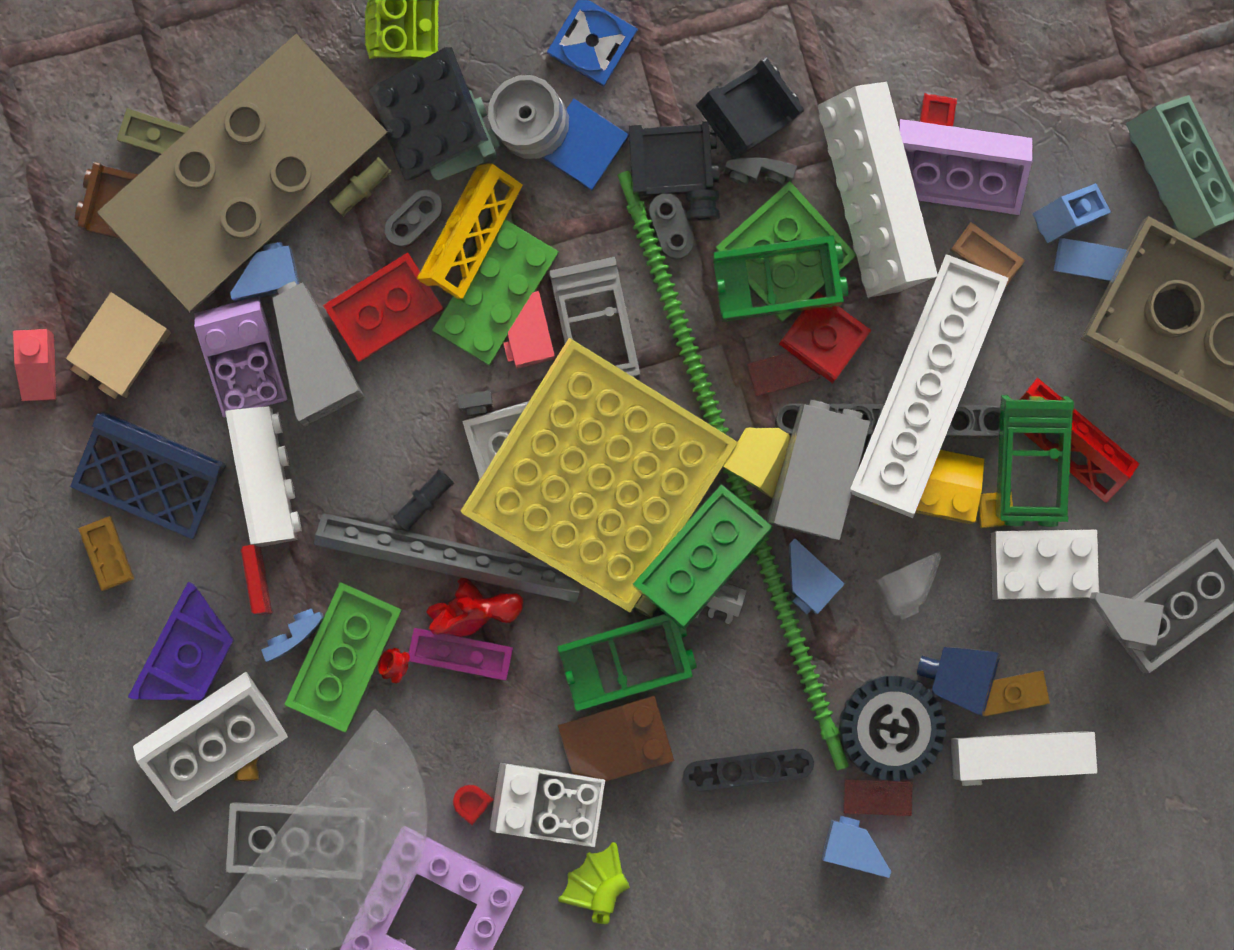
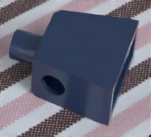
[917,647,1001,717]

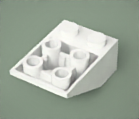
[489,763,605,847]

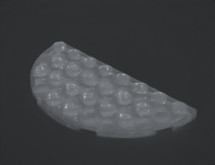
[204,709,428,950]

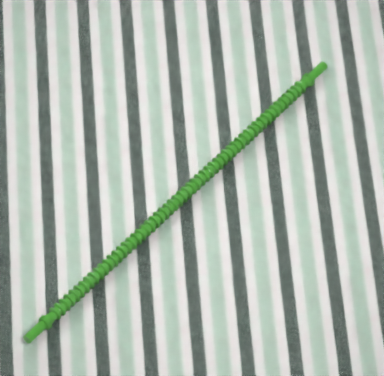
[617,170,849,771]

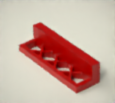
[1019,377,1140,503]

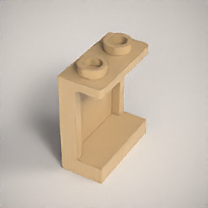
[66,292,171,399]

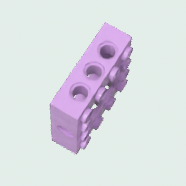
[340,826,524,950]

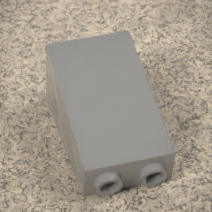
[273,281,364,427]
[766,400,870,540]

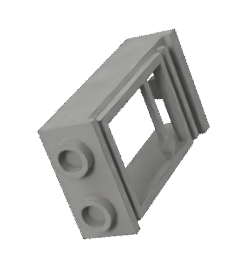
[549,257,640,378]

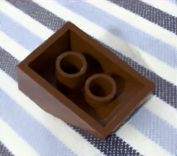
[558,696,674,782]

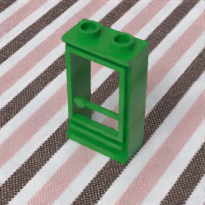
[713,235,848,322]
[996,395,1074,527]
[557,614,697,711]

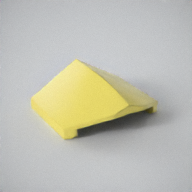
[723,427,791,499]

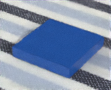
[542,98,629,191]

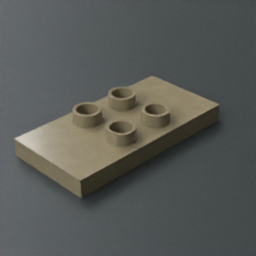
[97,33,387,314]

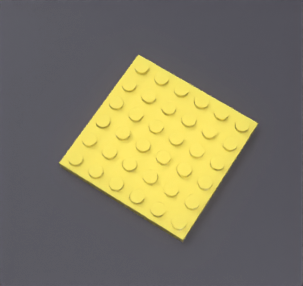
[461,338,738,612]

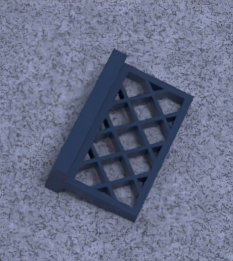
[70,412,226,539]

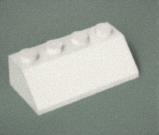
[225,406,302,547]
[133,672,288,812]

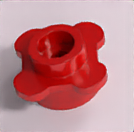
[378,648,410,684]

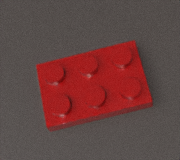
[323,252,444,363]

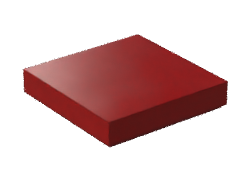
[779,291,872,383]
[241,545,272,615]

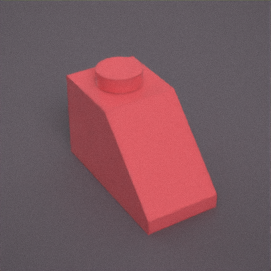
[503,291,555,369]
[13,329,56,401]

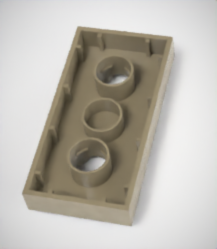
[1080,216,1234,420]

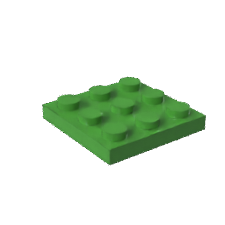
[715,181,857,323]

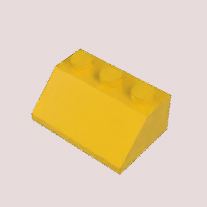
[873,450,984,524]

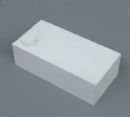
[951,731,1097,786]

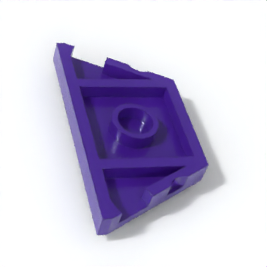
[128,582,235,700]

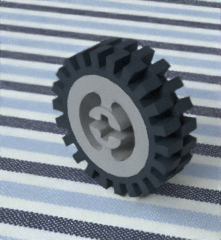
[839,676,947,781]

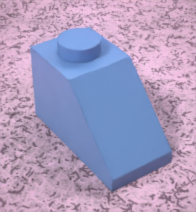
[1032,183,1111,243]
[230,242,299,302]
[788,539,845,615]
[821,816,891,878]

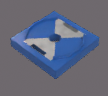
[547,0,638,87]

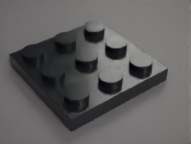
[369,47,488,181]

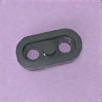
[385,190,443,248]
[649,194,694,260]

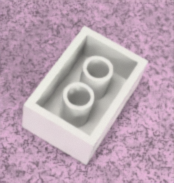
[991,530,1099,600]

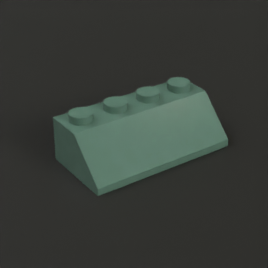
[1125,95,1234,239]

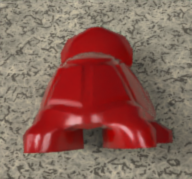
[426,578,523,637]

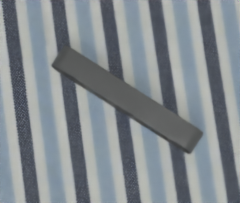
[775,404,1000,439]

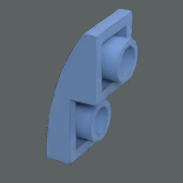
[1053,238,1127,281]
[261,609,324,662]

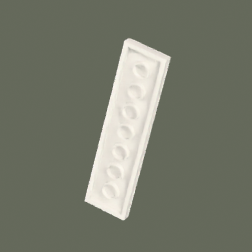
[850,254,1008,518]

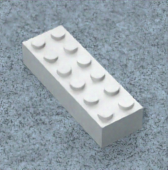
[817,82,938,298]

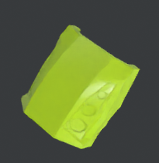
[365,0,440,60]

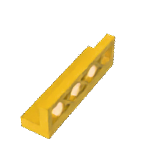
[417,163,523,299]

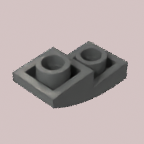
[724,158,797,186]

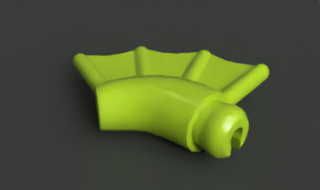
[558,842,630,925]

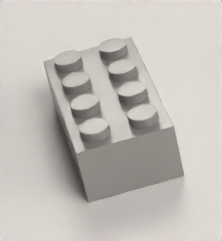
[1119,538,1234,673]
[226,802,369,879]

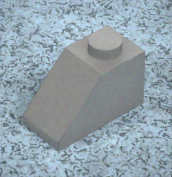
[1090,592,1164,652]

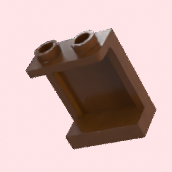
[75,162,139,240]

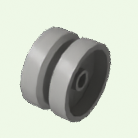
[488,75,569,159]

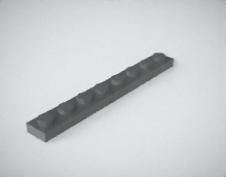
[314,513,581,603]

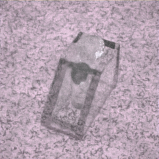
[875,552,942,620]

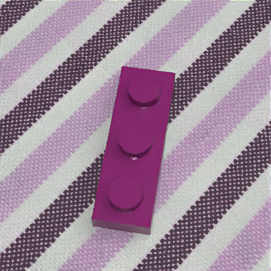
[409,628,513,681]

